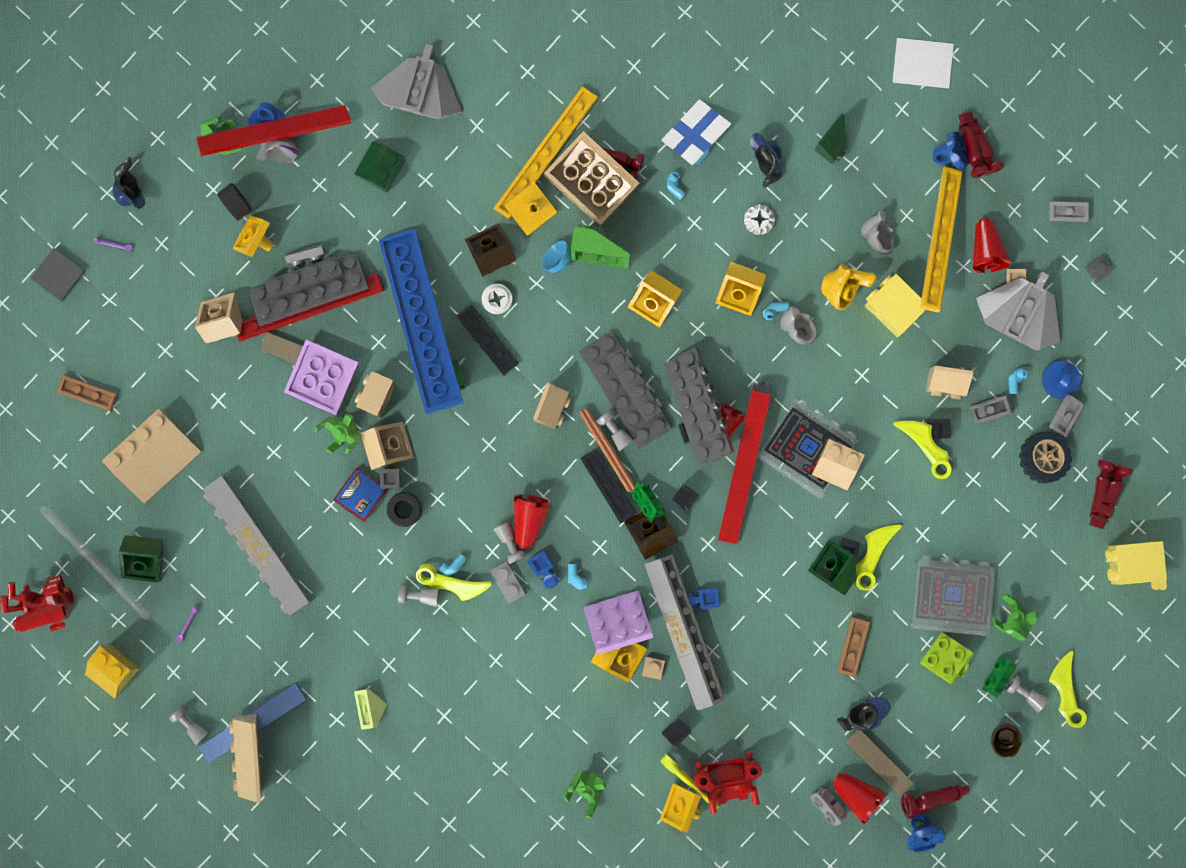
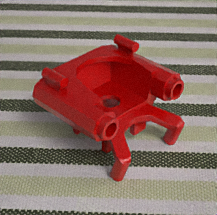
[0,575,74,633]
[693,750,762,814]

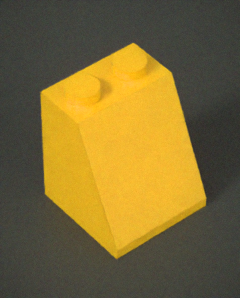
[85,644,140,698]

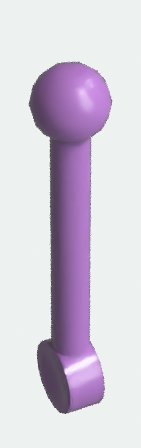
[93,237,133,252]
[176,606,199,642]

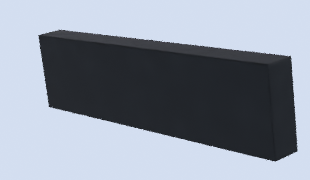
[457,304,519,376]
[580,448,637,524]

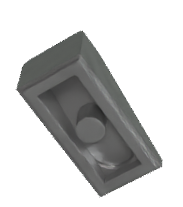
[969,395,1013,425]

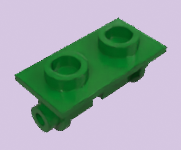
[632,481,665,523]
[982,656,1015,698]

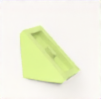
[354,689,387,729]

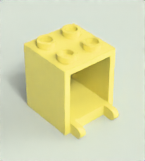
[865,274,926,337]
[1105,541,1167,590]

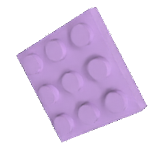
[284,339,360,415]
[583,590,653,655]

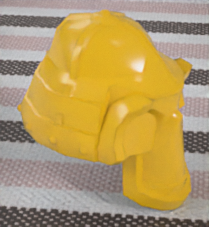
[821,264,877,310]

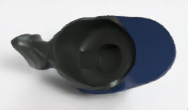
[750,133,783,189]
[112,157,146,209]
[836,697,890,731]

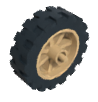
[1019,431,1072,484]

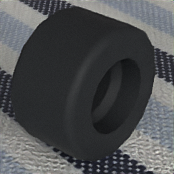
[217,183,252,221]
[386,492,422,527]

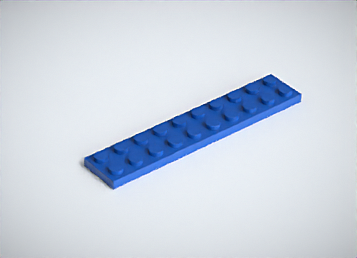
[379,229,464,415]

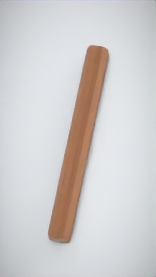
[579,408,636,492]

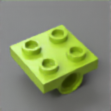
[920,632,974,686]

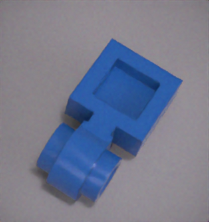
[527,551,560,589]
[687,588,720,609]

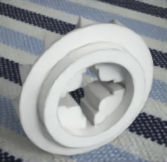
[744,204,775,235]
[482,284,512,314]

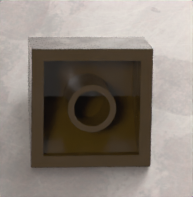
[464,223,516,277]
[624,512,679,560]

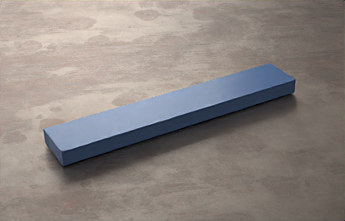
[198,683,307,763]

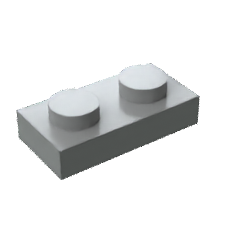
[1048,201,1089,223]
[284,244,325,265]
[1048,395,1084,438]
[490,561,526,604]

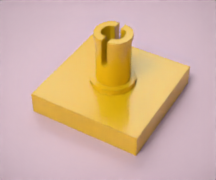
[504,182,558,236]
[232,215,273,257]
[660,783,702,833]

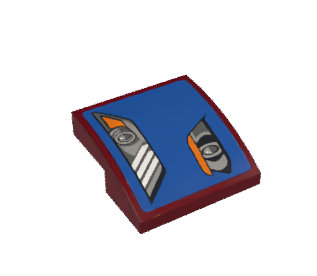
[333,467,388,523]

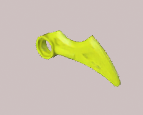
[893,421,952,479]
[856,525,902,591]
[416,563,492,601]
[1048,651,1087,728]
[660,754,719,809]

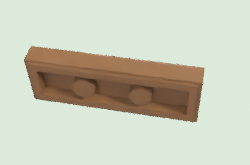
[56,375,118,412]
[837,617,870,678]

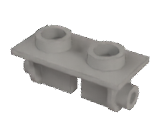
[810,786,847,826]

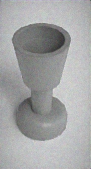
[597,410,634,452]
[493,521,526,564]
[398,584,439,607]
[1005,675,1049,713]
[169,705,210,746]

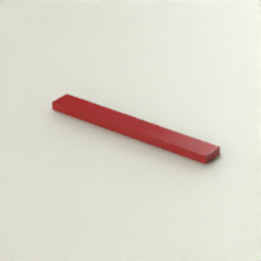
[196,105,351,157]
[237,273,384,342]
[718,390,771,544]

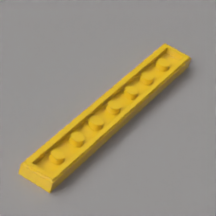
[494,86,598,220]
[920,166,963,313]

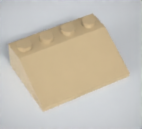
[544,131,640,228]
[102,409,201,504]
[229,714,262,802]

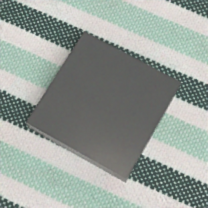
[31,248,85,301]

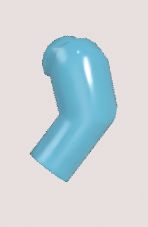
[667,171,686,200]
[1008,368,1028,394]
[439,554,467,576]
[568,564,588,590]

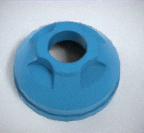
[542,240,571,273]

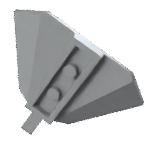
[370,44,462,119]
[975,272,1060,351]

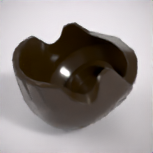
[991,724,1022,758]

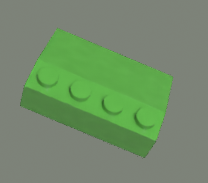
[571,225,630,269]

